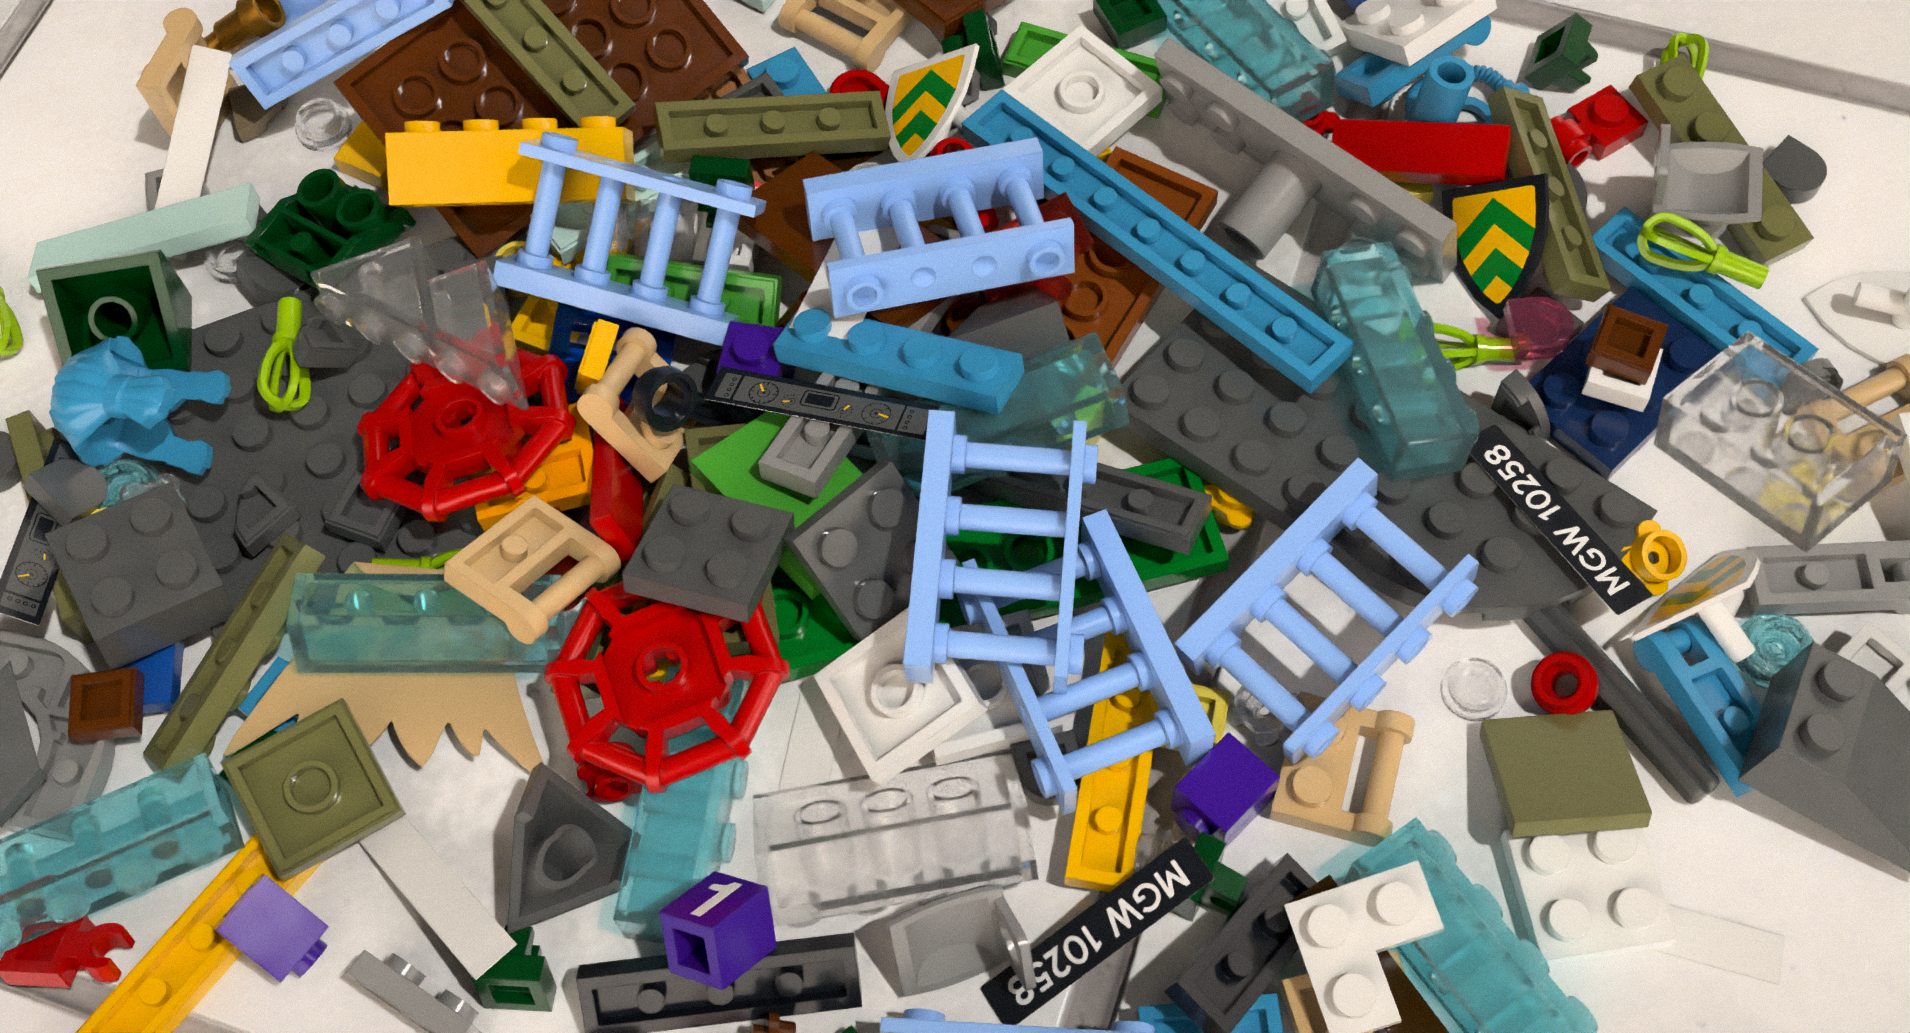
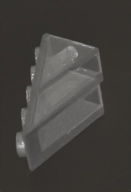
[311,235,529,411]

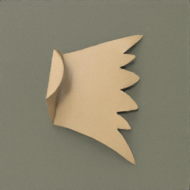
[223,562,544,773]

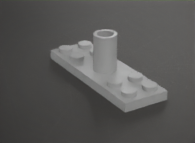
[1154,37,1457,284]

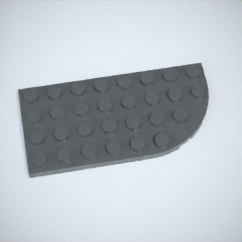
[1104,258,1658,621]

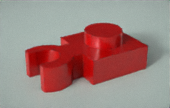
[0,911,135,988]

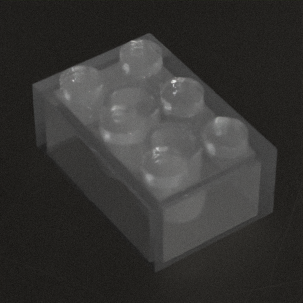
[1654,331,1907,553]

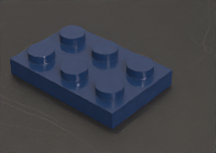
[1529,286,1728,480]

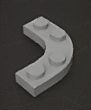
[0,629,116,846]

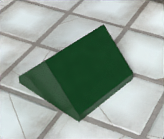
[36,249,192,370]

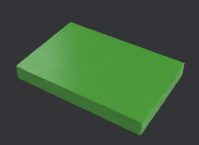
[690,411,863,599]

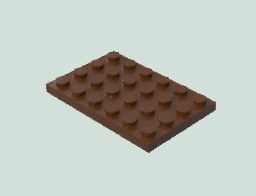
[333,0,749,259]

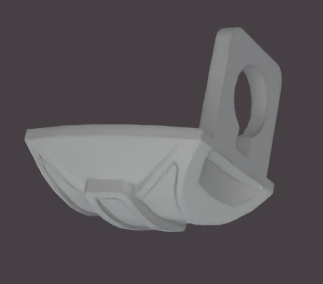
[1652,124,1763,224]
[887,884,1036,997]

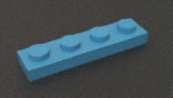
[1592,206,1819,398]
[773,309,1025,415]

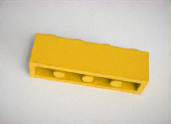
[385,116,635,207]

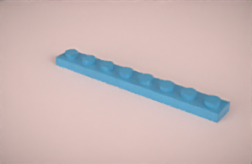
[961,89,1353,394]

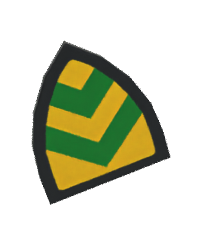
[1442,173,1550,320]

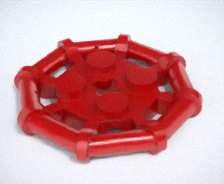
[357,336,576,522]
[544,581,790,793]

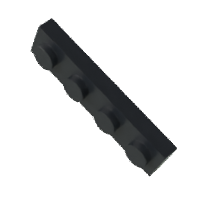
[576,932,862,1033]

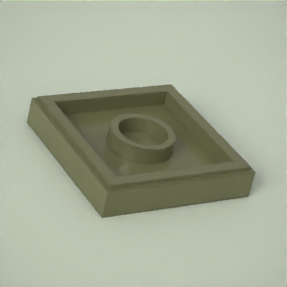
[221,698,406,882]
[1479,710,1652,838]

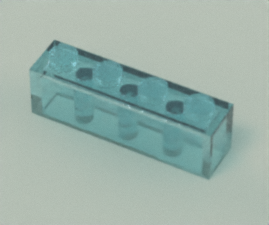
[1157,0,1336,123]
[1310,241,1479,482]
[864,332,1130,502]
[286,573,565,673]
[613,666,758,944]
[0,752,245,954]
[1343,817,1598,1033]

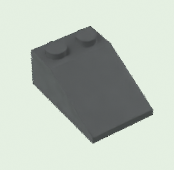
[1738,641,1910,872]

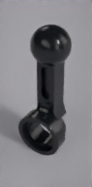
[632,366,764,432]

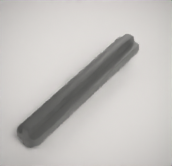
[1523,604,1720,805]

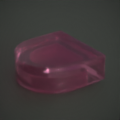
[1503,297,1575,361]

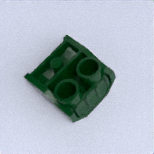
[243,169,417,293]

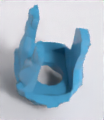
[49,336,231,476]

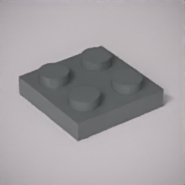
[783,459,960,642]
[622,484,795,623]

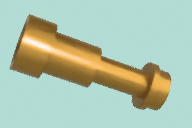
[204,0,286,52]

